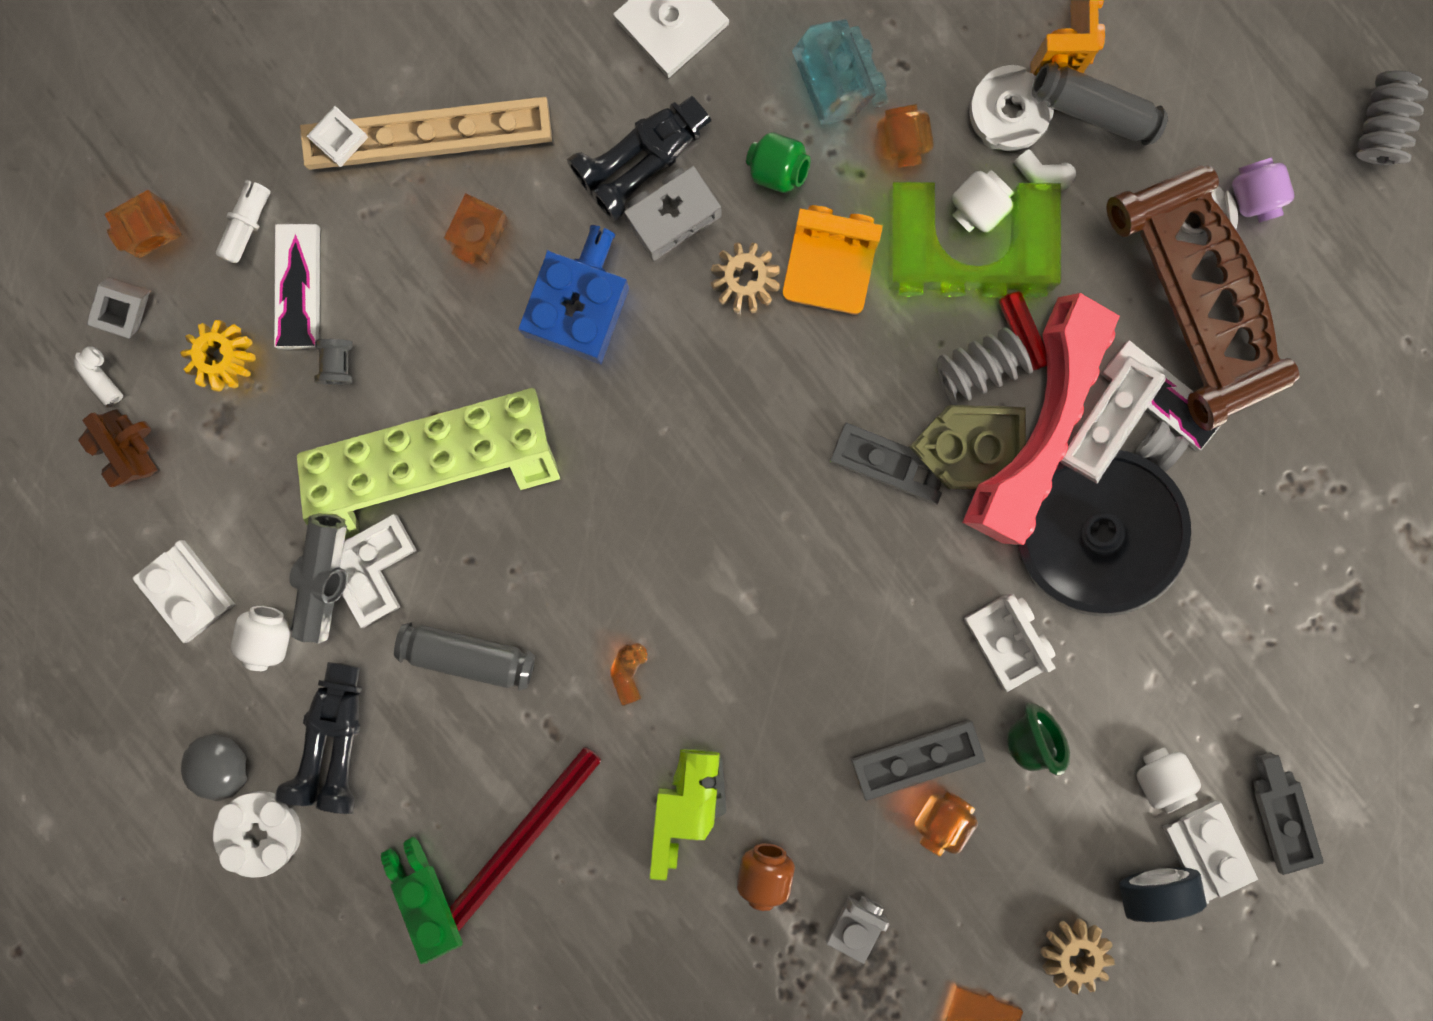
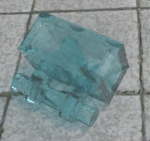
[792,19,889,125]

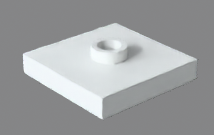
[613,0,729,78]

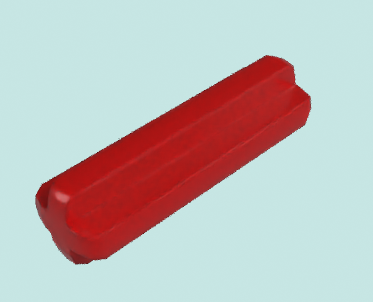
[999,291,1047,371]

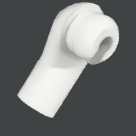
[73,346,123,408]

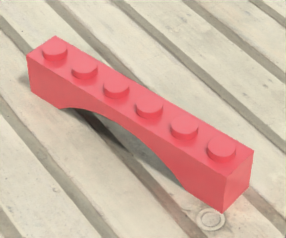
[962,293,1120,545]

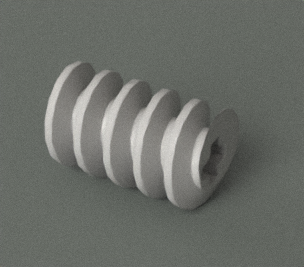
[1355,70,1429,165]
[937,327,1033,405]

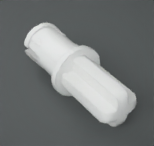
[216,180,271,263]

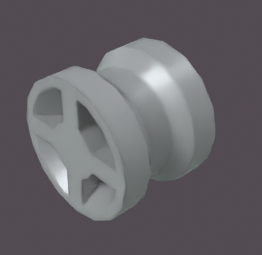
[1135,420,1189,472]

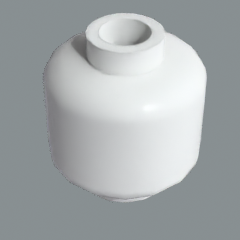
[952,170,1014,233]
[230,606,291,671]
[1137,747,1201,814]

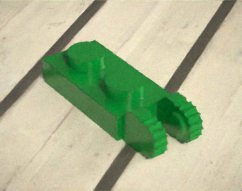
[380,837,463,964]

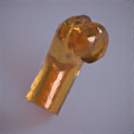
[610,643,648,706]

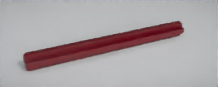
[450,747,601,931]

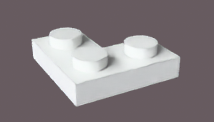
[340,514,417,628]

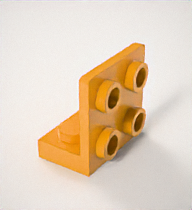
[1030,0,1105,76]

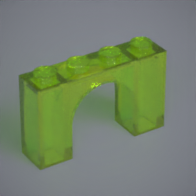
[888,182,1061,297]

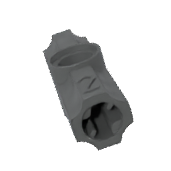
[289,513,348,643]

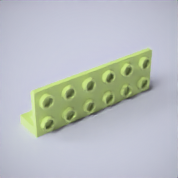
[297,388,560,539]

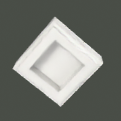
[307,106,368,168]

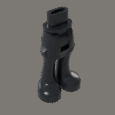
[567,95,711,222]
[274,662,363,814]

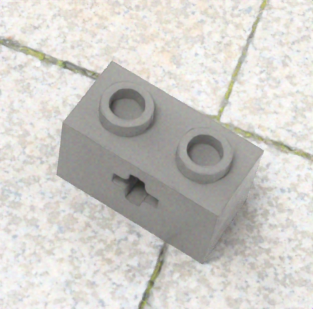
[624,166,722,261]

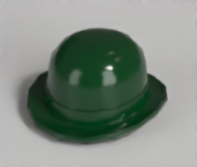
[1007,703,1070,776]

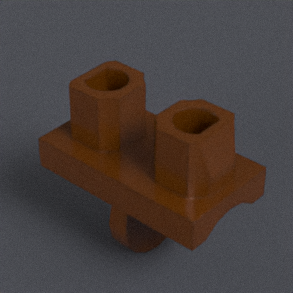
[78,409,158,488]

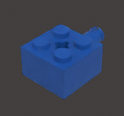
[518,225,629,365]

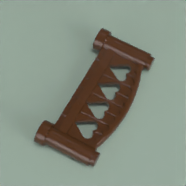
[1106,165,1300,431]

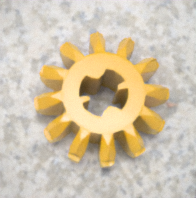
[180,320,256,392]

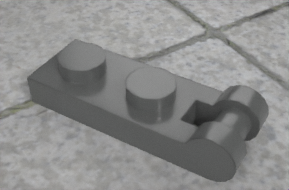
[830,423,942,505]

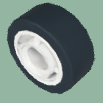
[1119,867,1207,922]

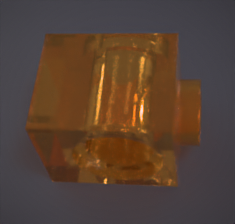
[104,190,182,259]
[444,193,509,265]

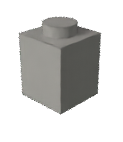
[87,277,150,339]

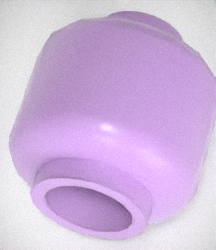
[1232,157,1294,223]

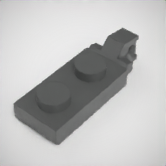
[1254,752,1324,875]

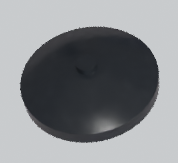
[1019,450,1191,616]

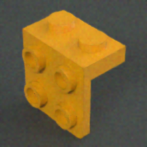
[782,205,883,315]

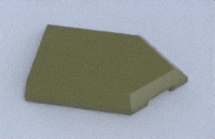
[909,405,1026,490]

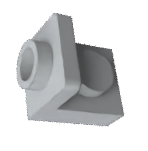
[826,896,890,964]

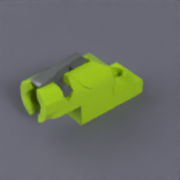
[650,749,727,881]

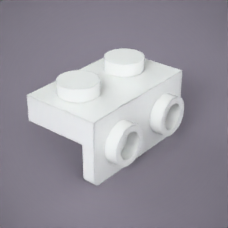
[963,594,1056,692]

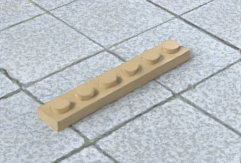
[300,97,552,170]

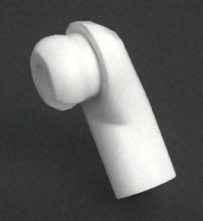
[1013,149,1076,191]

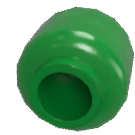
[746,132,811,193]

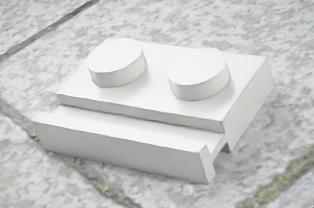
[132,540,236,643]
[1162,801,1258,904]

